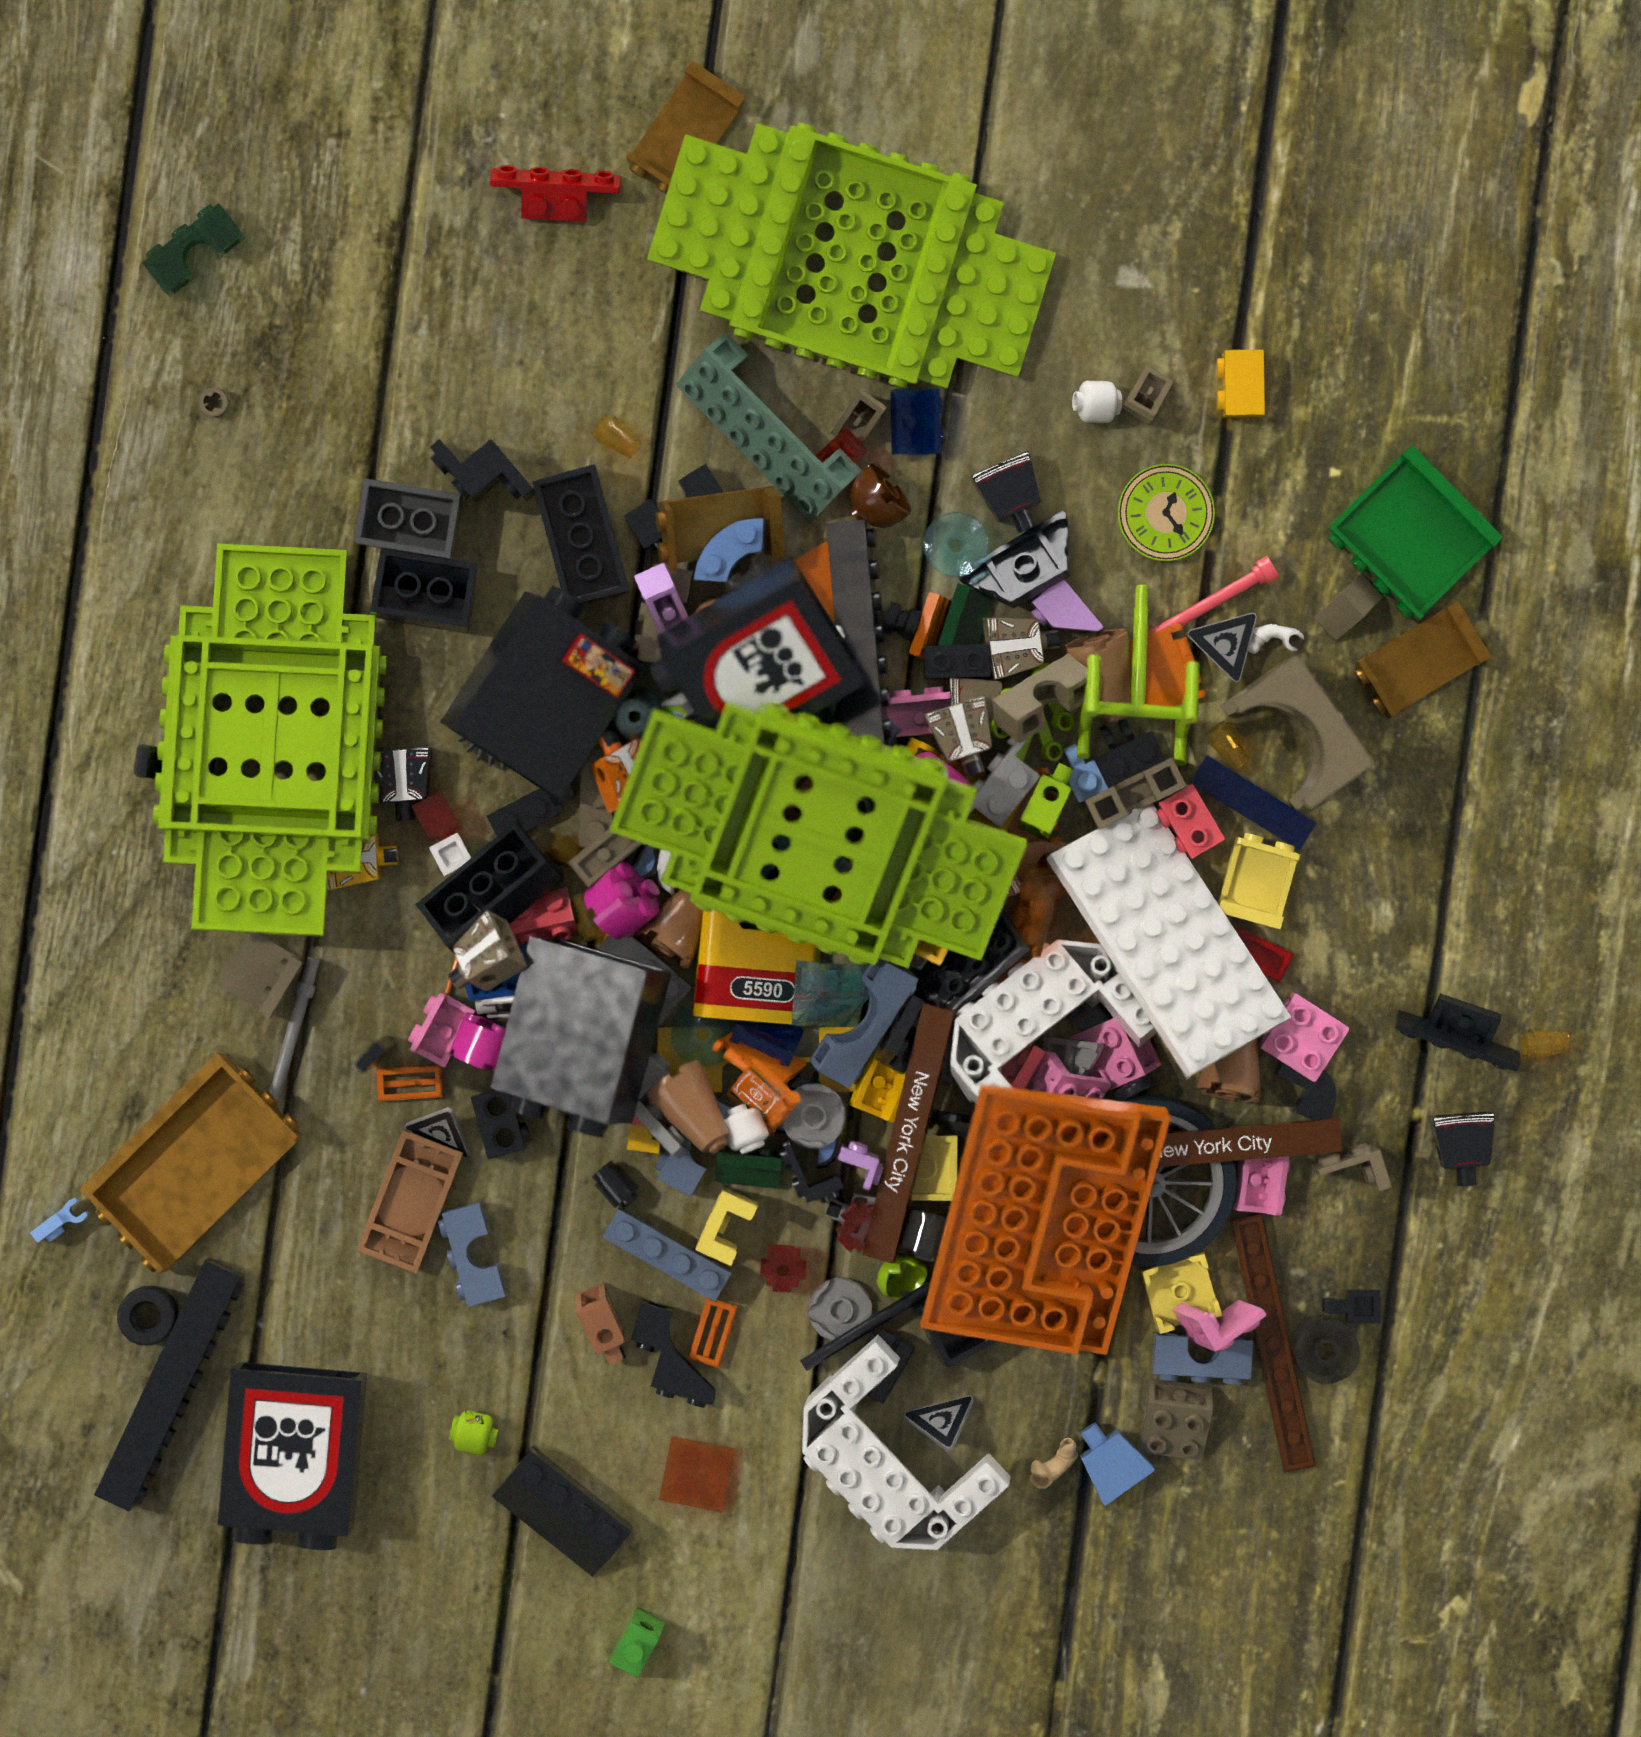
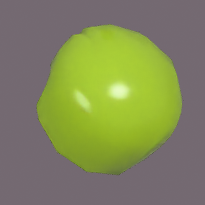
[876,1252,928,1300]

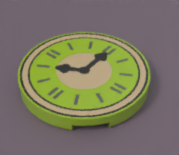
[1117,464,1215,561]

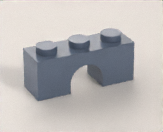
[655,1097,733,1197]
[438,1201,507,1307]
[1151,1332,1253,1384]

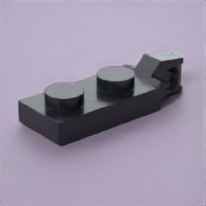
[486,784,576,836]

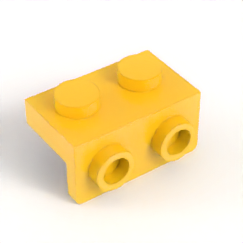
[849,1047,907,1123]

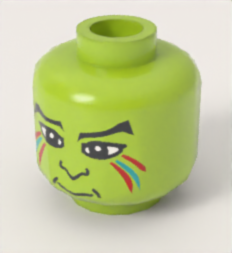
[449,1410,499,1456]

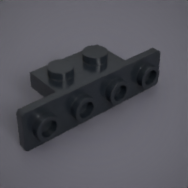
[1395,993,1520,1071]

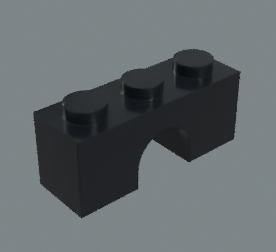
[624,464,723,552]

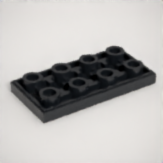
[911,907,1030,1017]

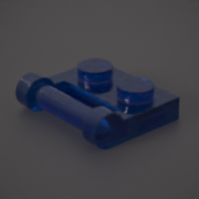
[729,1020,804,1068]

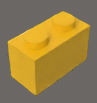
[1216,350,1265,418]

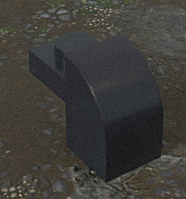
[1274,1062,1337,1120]

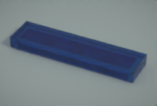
[1189,755,1317,851]

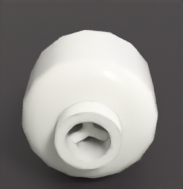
[1072,380,1122,423]
[724,1104,769,1155]

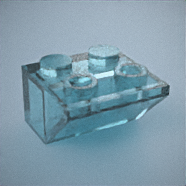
[792,960,869,1027]

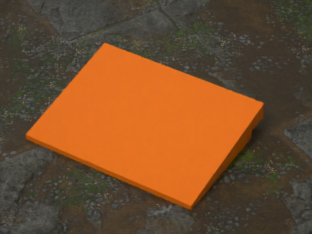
[920,1084,1171,1355]

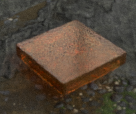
[659,1435,735,1513]

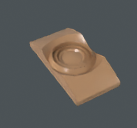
[356,1129,464,1274]

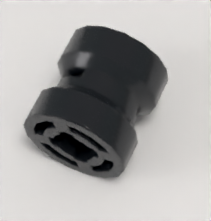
[883,601,922,641]

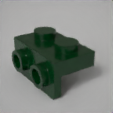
[715,1145,782,1188]

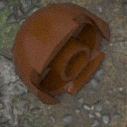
[850,462,911,528]

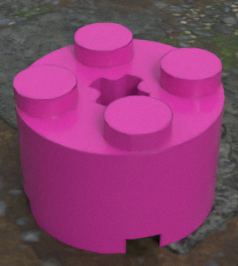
[584,861,659,940]
[449,1012,506,1073]

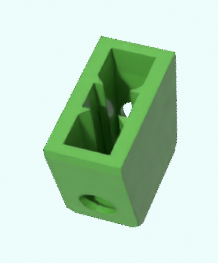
[607,1607,665,1678]

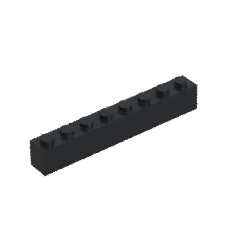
[826,519,893,747]
[94,1257,245,1512]

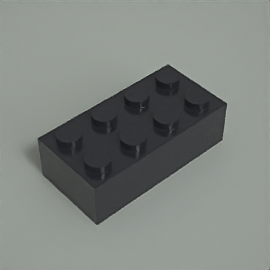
[532,464,630,604]
[415,821,563,954]

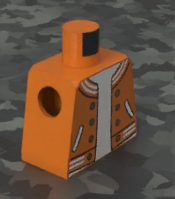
[591,729,641,813]

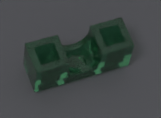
[142,203,246,297]

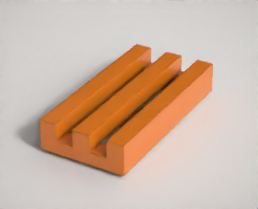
[909,592,952,660]
[376,1065,444,1101]
[688,1297,738,1368]

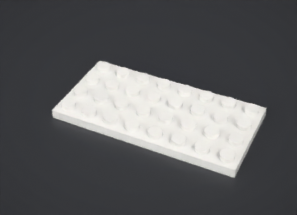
[1046,803,1291,1078]

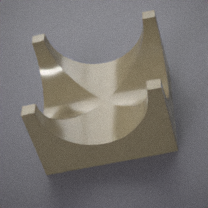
[1220,656,1375,810]

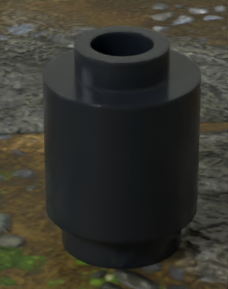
[592,1160,639,1209]

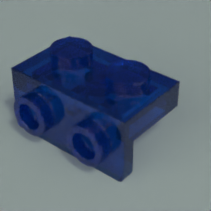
[890,388,943,456]

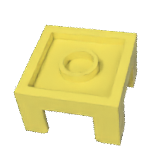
[911,1133,958,1201]
[695,1186,758,1266]
[1139,1250,1222,1334]

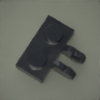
[1093,718,1166,788]

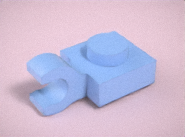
[1063,743,1108,803]
[30,1197,90,1243]

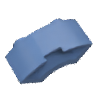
[694,518,766,582]

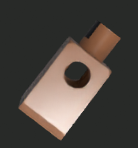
[574,1283,626,1365]

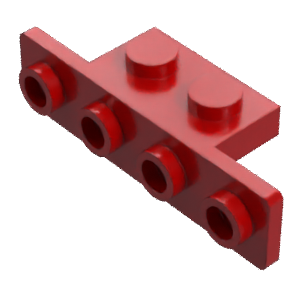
[490,165,621,222]

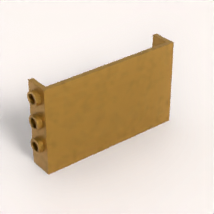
[79,1053,303,1273]

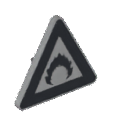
[1187,613,1257,682]
[405,1107,471,1158]
[904,1395,974,1451]

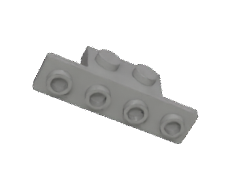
[968,736,1040,827]

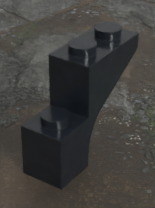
[631,1300,715,1408]

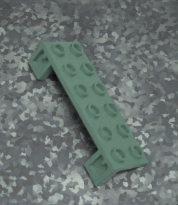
[676,332,862,522]

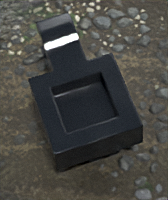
[1322,1289,1380,1323]

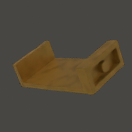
[626,60,746,195]
[655,486,785,573]
[1354,602,1492,718]

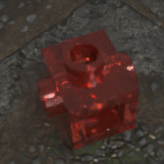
[760,1244,806,1293]

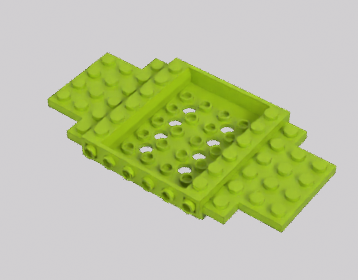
[646,123,1056,389]
[153,543,387,937]
[610,701,1027,968]

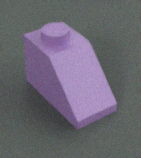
[634,563,688,634]
[1030,580,1103,632]

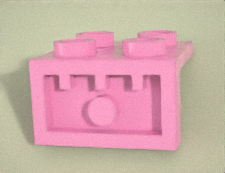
[1258,992,1349,1082]
[1068,1017,1162,1091]
[1025,1051,1111,1099]
[1172,1300,1266,1352]

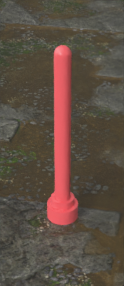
[1148,556,1279,633]

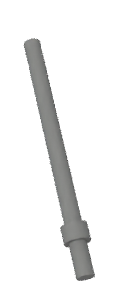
[269,957,320,1109]

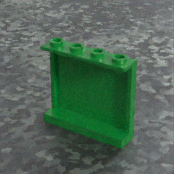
[1326,445,1503,621]

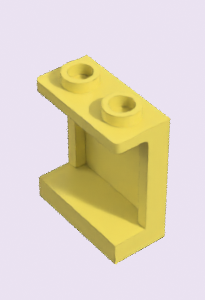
[1218,833,1301,929]

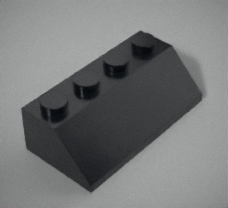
[492,1445,633,1577]

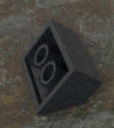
[370,548,478,633]

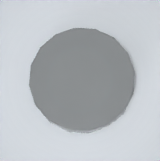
[782,1083,846,1148]
[808,1277,872,1341]

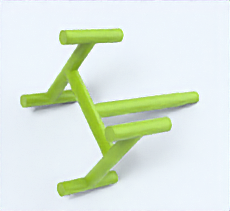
[1077,584,1199,766]

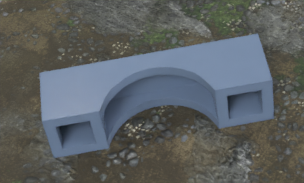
[809,958,919,1089]
[602,1206,732,1301]

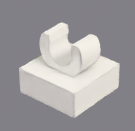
[429,832,472,876]

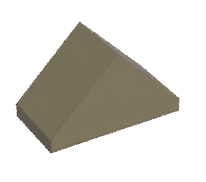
[1121,365,1174,425]
[831,389,887,452]
[1313,573,1383,641]

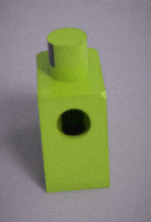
[1019,762,1074,842]

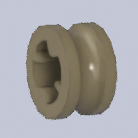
[199,387,229,417]

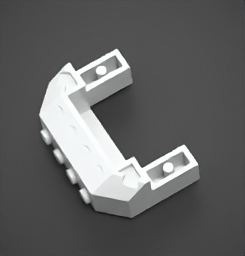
[950,940,1158,1103]
[802,1335,1011,1550]

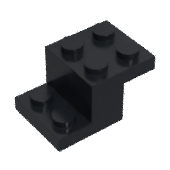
[430,439,535,502]

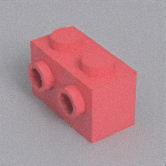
[1156,783,1225,859]

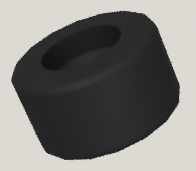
[117,1286,178,1346]

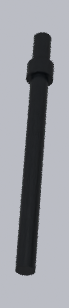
[800,1275,932,1371]

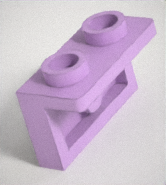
[838,1140,883,1190]

